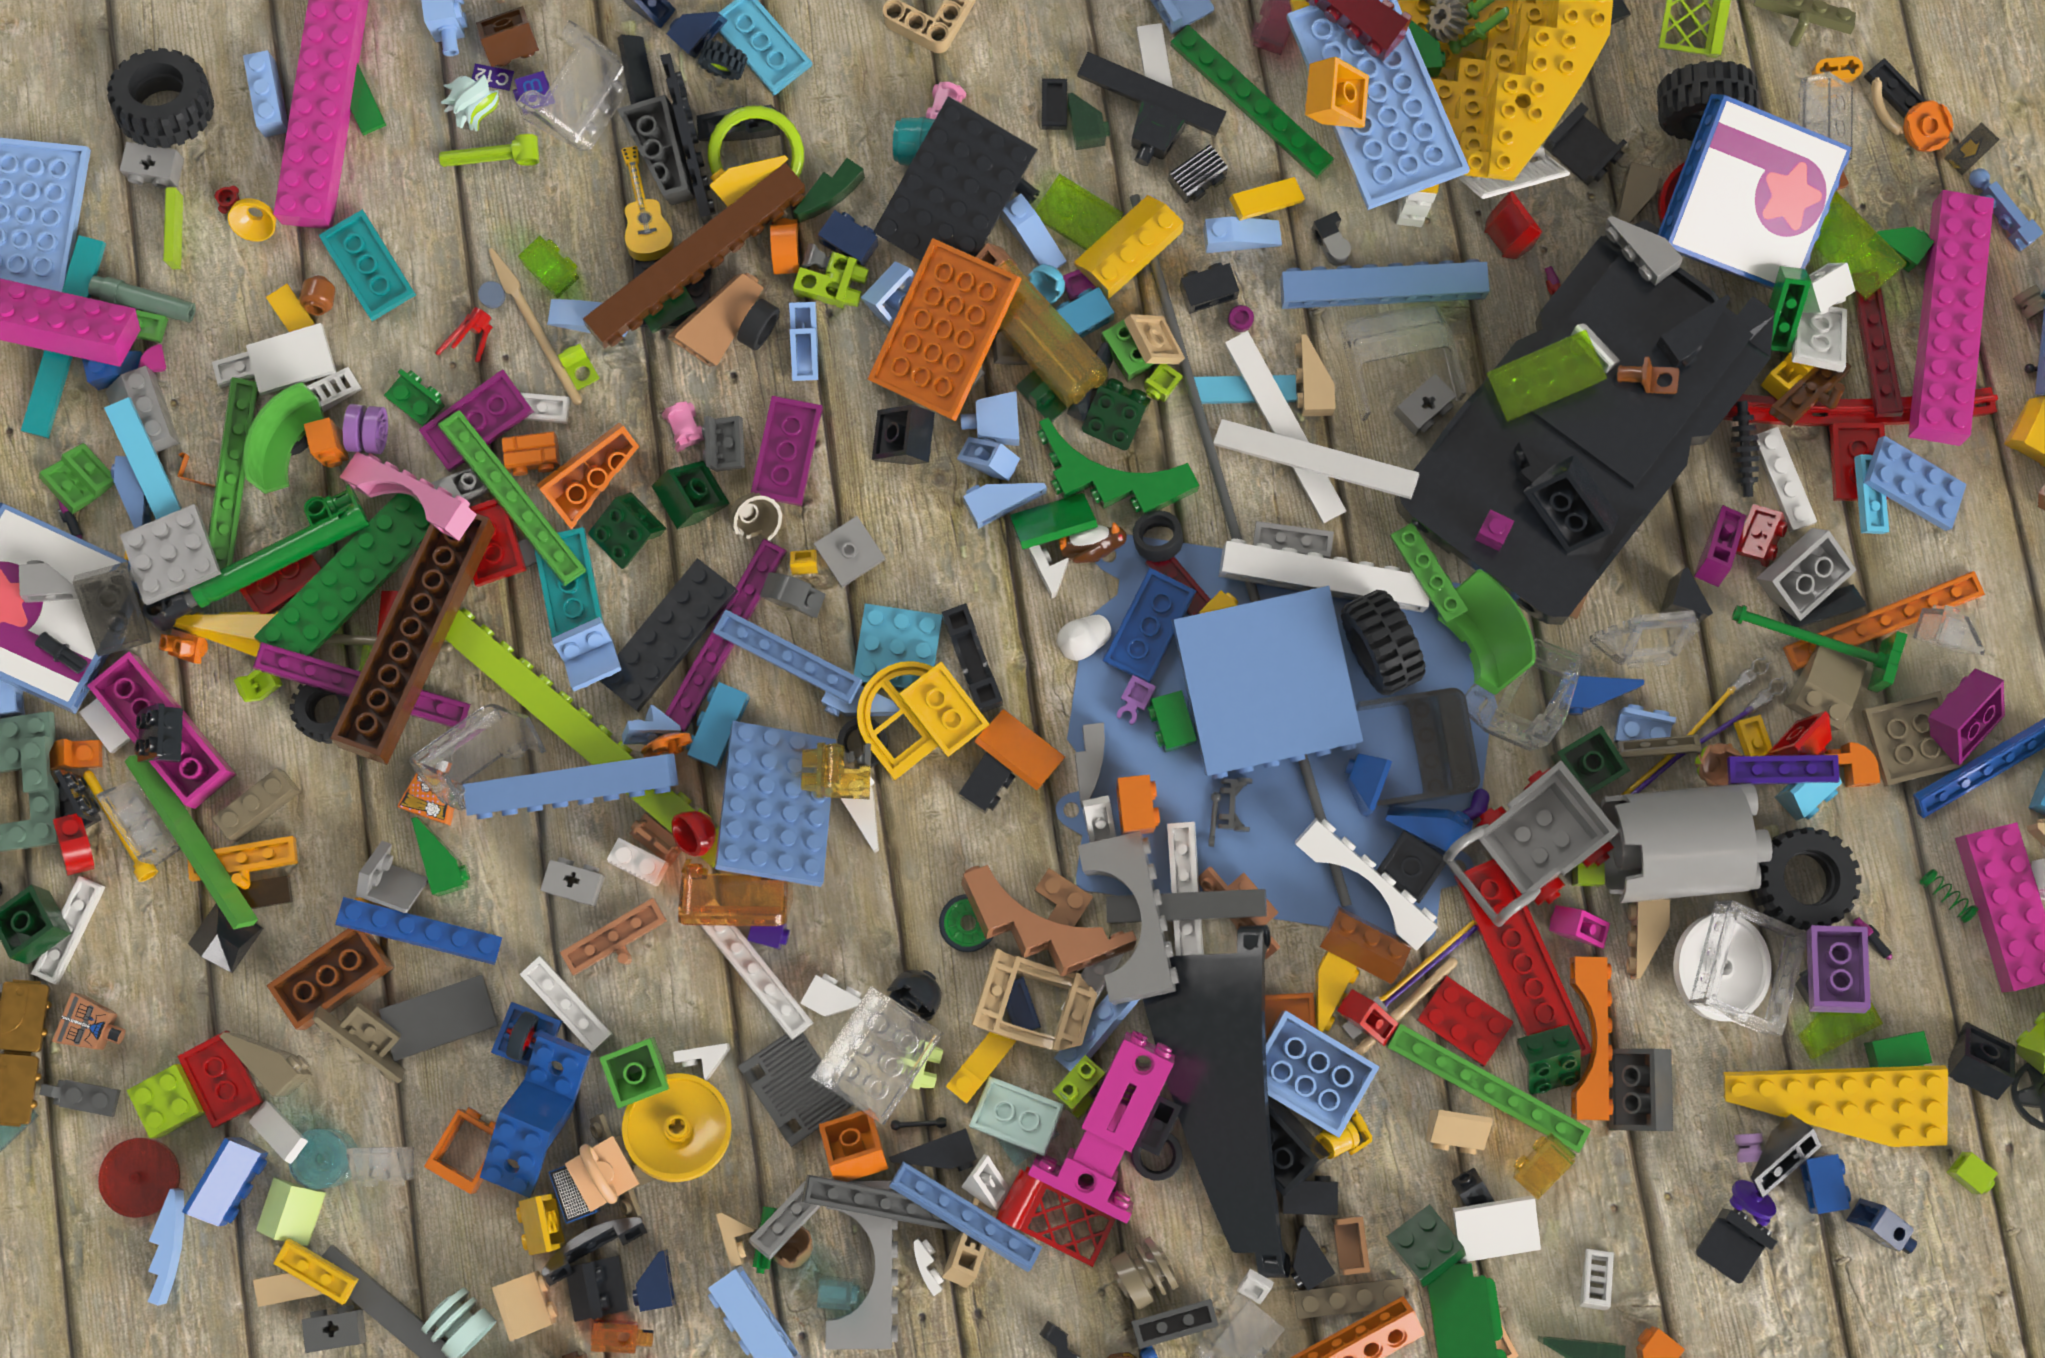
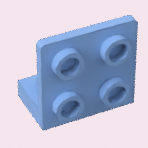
[1151,0,1214,34]
[552,617,621,691]

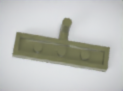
[1754,0,1856,47]

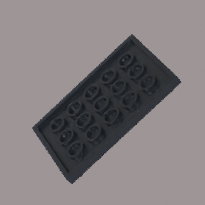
[874,96,1038,261]

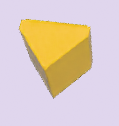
[790,549,818,575]

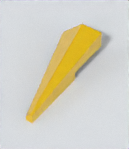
[174,612,278,657]

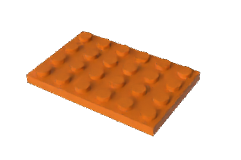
[868,238,1022,421]

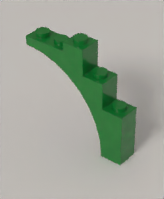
[1037,417,1200,516]

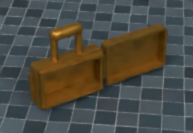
[0,979,52,1127]

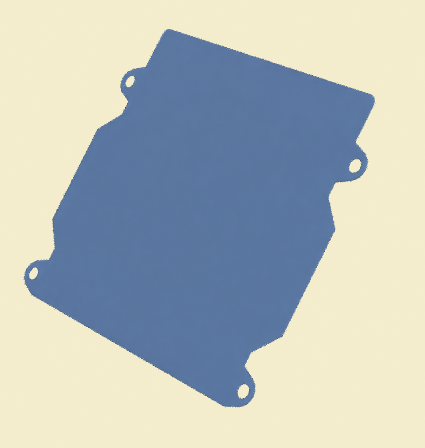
[1056,535,1494,941]

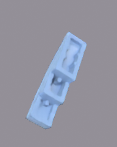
[148,1188,185,1306]

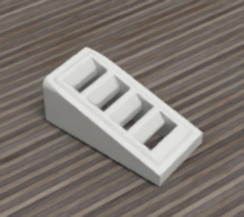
[307,367,362,412]
[1580,1249,1614,1310]

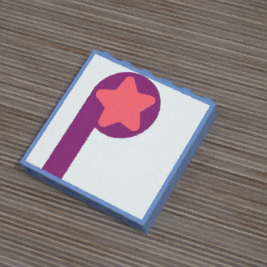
[0,503,142,714]

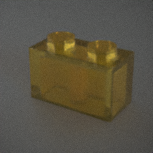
[1513,1133,1576,1200]

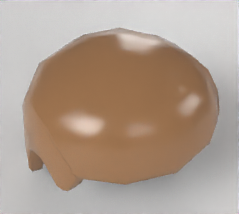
[773,1226,813,1268]

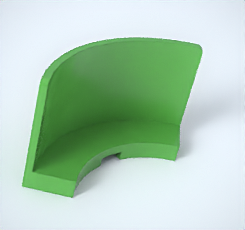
[243,382,325,494]
[1438,569,1536,695]

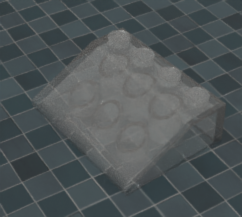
[811,986,944,1125]

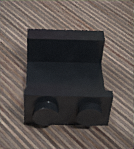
[1543,102,1627,186]

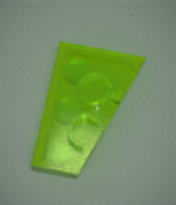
[1797,1001,1883,1059]

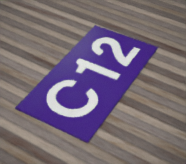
[471,63,514,91]

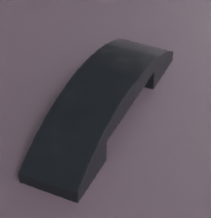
[541,1217,648,1287]

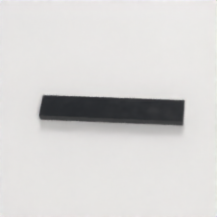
[1077,52,1227,136]

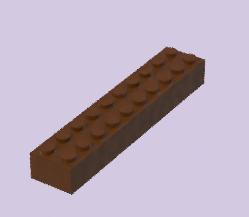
[330,514,495,765]

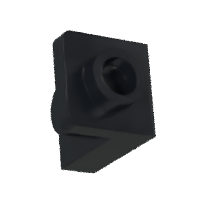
[1452,1168,1495,1206]

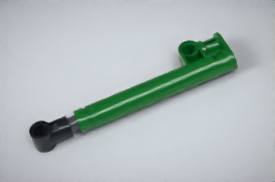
[142,484,370,631]

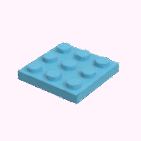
[854,604,942,689]

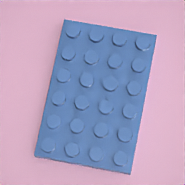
[715,721,836,887]

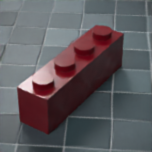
[1306,0,1412,61]

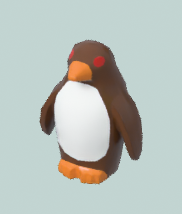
[1059,522,1127,564]

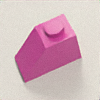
[1549,905,1610,949]

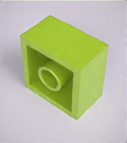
[126,1064,205,1139]

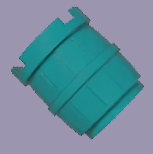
[893,117,935,166]

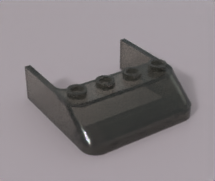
[1356,688,1480,809]

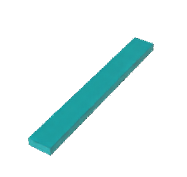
[21,235,106,439]

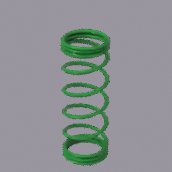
[1920,869,1979,923]

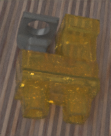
[801,743,871,800]

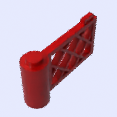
[996,1166,1116,1267]

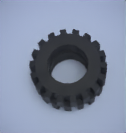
[289,684,349,744]

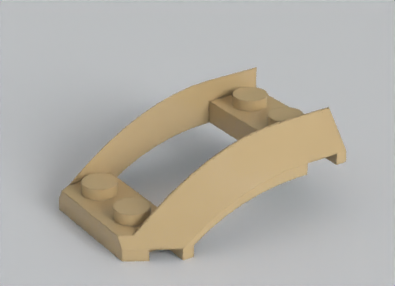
[971,949,1097,1051]

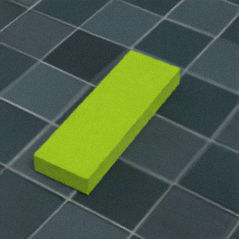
[163,187,183,269]

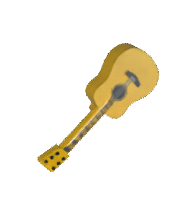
[621,146,674,261]

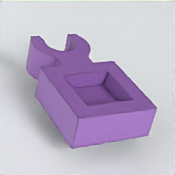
[1117,675,1156,725]

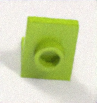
[557,343,600,391]

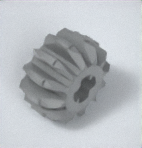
[1425,0,1470,43]

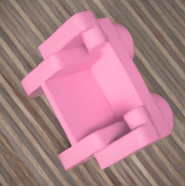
[926,82,967,119]
[662,401,705,452]

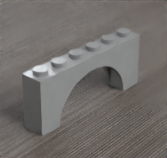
[1078,831,1179,1005]
[825,1180,898,1349]

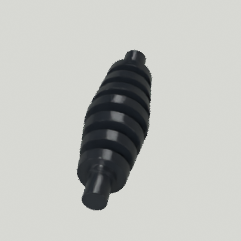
[1730,401,1760,497]

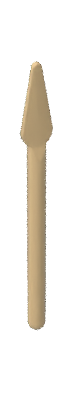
[489,248,582,405]
[1353,957,1458,1056]

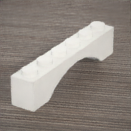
[1295,818,1438,951]

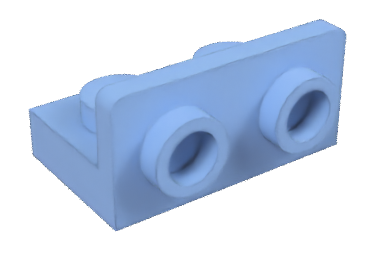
[1614,704,1676,742]

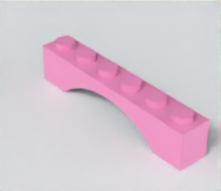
[340,452,477,541]

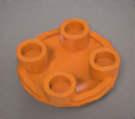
[641,732,692,757]

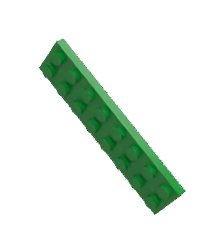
[254,493,430,657]

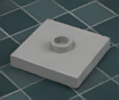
[814,516,886,588]

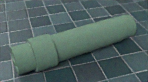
[88,275,196,323]

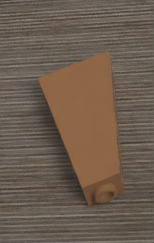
[668,273,763,367]

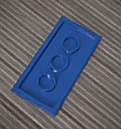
[1102,568,1197,683]

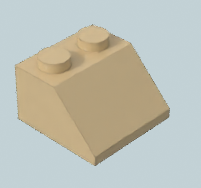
[1426,1110,1493,1155]

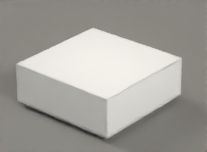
[1237,1269,1274,1304]

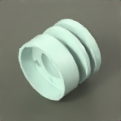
[421,1287,497,1358]

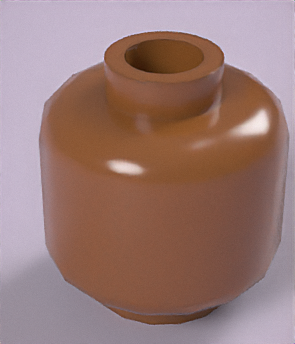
[299,275,336,316]

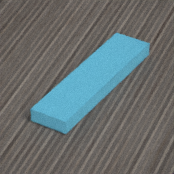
[1194,375,1297,404]

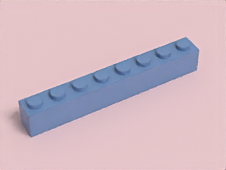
[1280,259,1490,309]
[462,753,679,820]

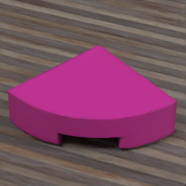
[138,344,166,372]

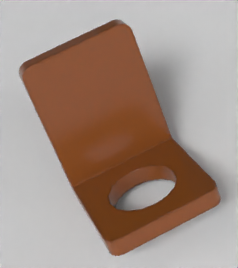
[1617,357,1680,394]

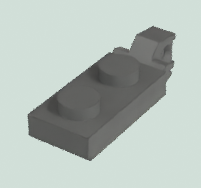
[39,1080,121,1117]

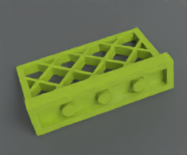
[1658,0,1731,58]

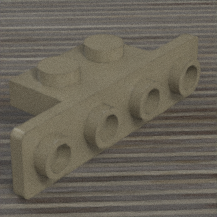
[313,1002,405,1083]
[590,1113,656,1218]

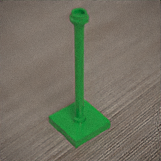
[1732,605,1908,693]

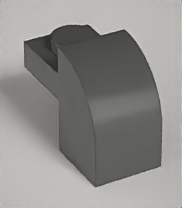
[760,572,826,618]

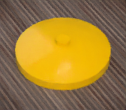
[622,1073,732,1182]

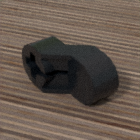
[1040,1321,1082,1358]

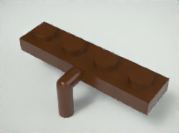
[1769,362,1852,427]

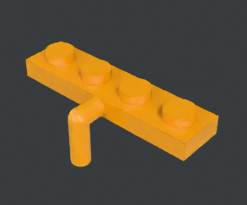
[187,836,298,890]

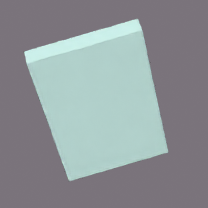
[969,1076,1065,1157]

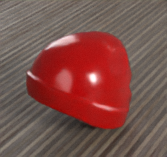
[672,811,716,857]

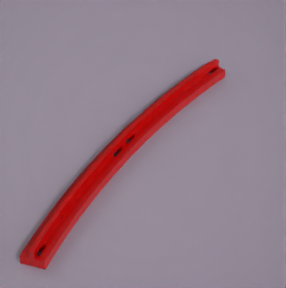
[1723,387,1998,426]

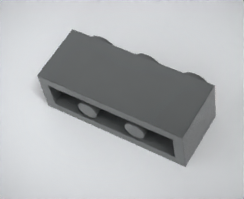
[1131,1299,1219,1350]

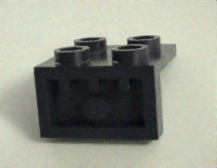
[54,768,102,829]

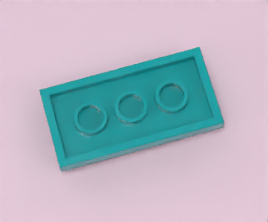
[318,209,416,321]
[534,527,604,638]

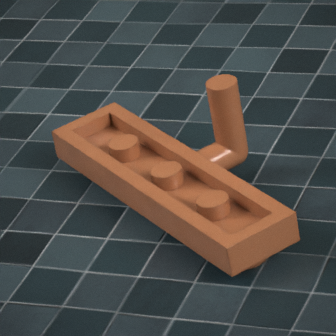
[560,898,667,976]

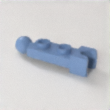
[1969,168,2043,251]

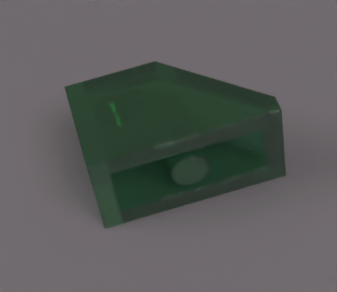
[1067,93,1110,150]

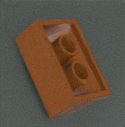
[1320,906,1411,984]

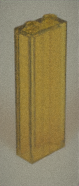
[998,259,1108,408]

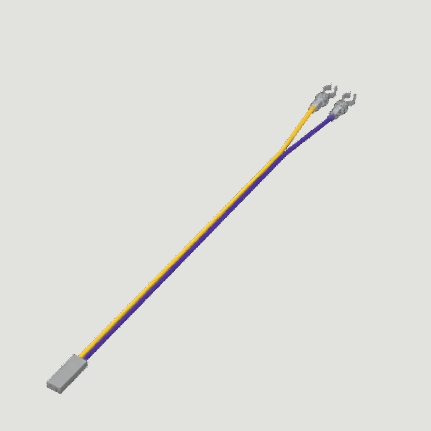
[1341,656,1789,1040]

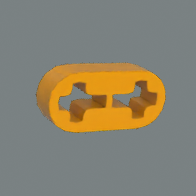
[1812,56,1863,85]

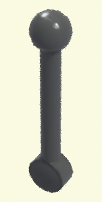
[1208,792,1221,847]

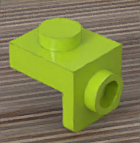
[1144,364,1183,402]
[234,670,283,702]

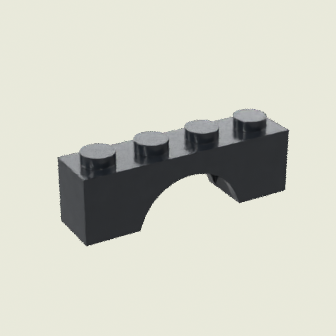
[942,603,1003,713]

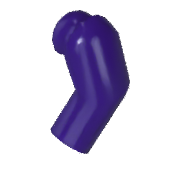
[1461,788,1490,821]

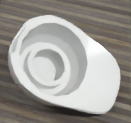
[1057,615,1111,661]

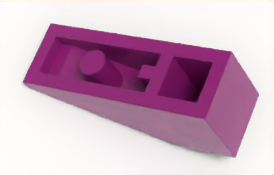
[1694,505,1747,587]

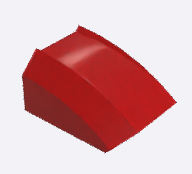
[1484,191,1542,260]

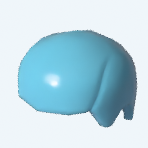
[1026,264,1065,306]

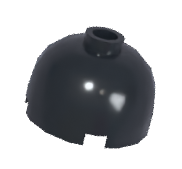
[887,970,942,1021]

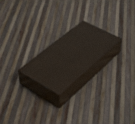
[235,876,293,909]

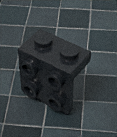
[1696,1208,1778,1284]

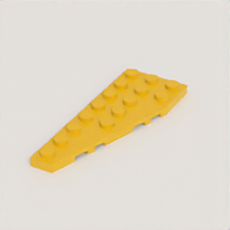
[1723,1065,1948,1147]

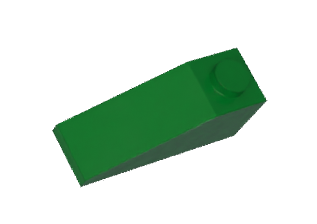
[411,817,470,897]

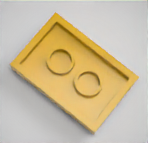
[899,662,990,757]

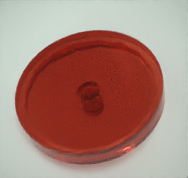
[98,1138,180,1218]

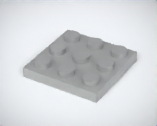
[120,504,221,605]

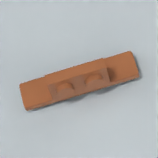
[1199,867,1280,959]

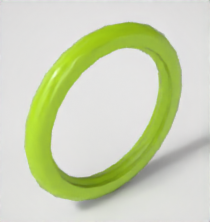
[708,106,804,178]

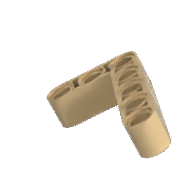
[883,0,976,53]

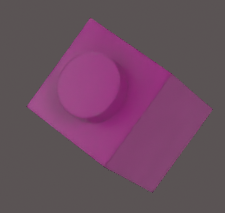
[1475,509,1514,551]

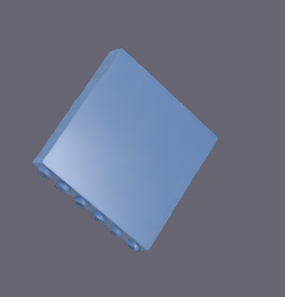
[1171,586,1363,779]

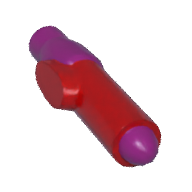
[1544,266,1561,295]

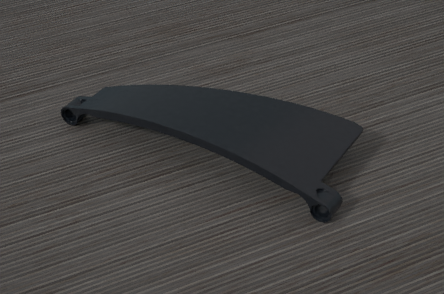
[1143,925,1291,1278]

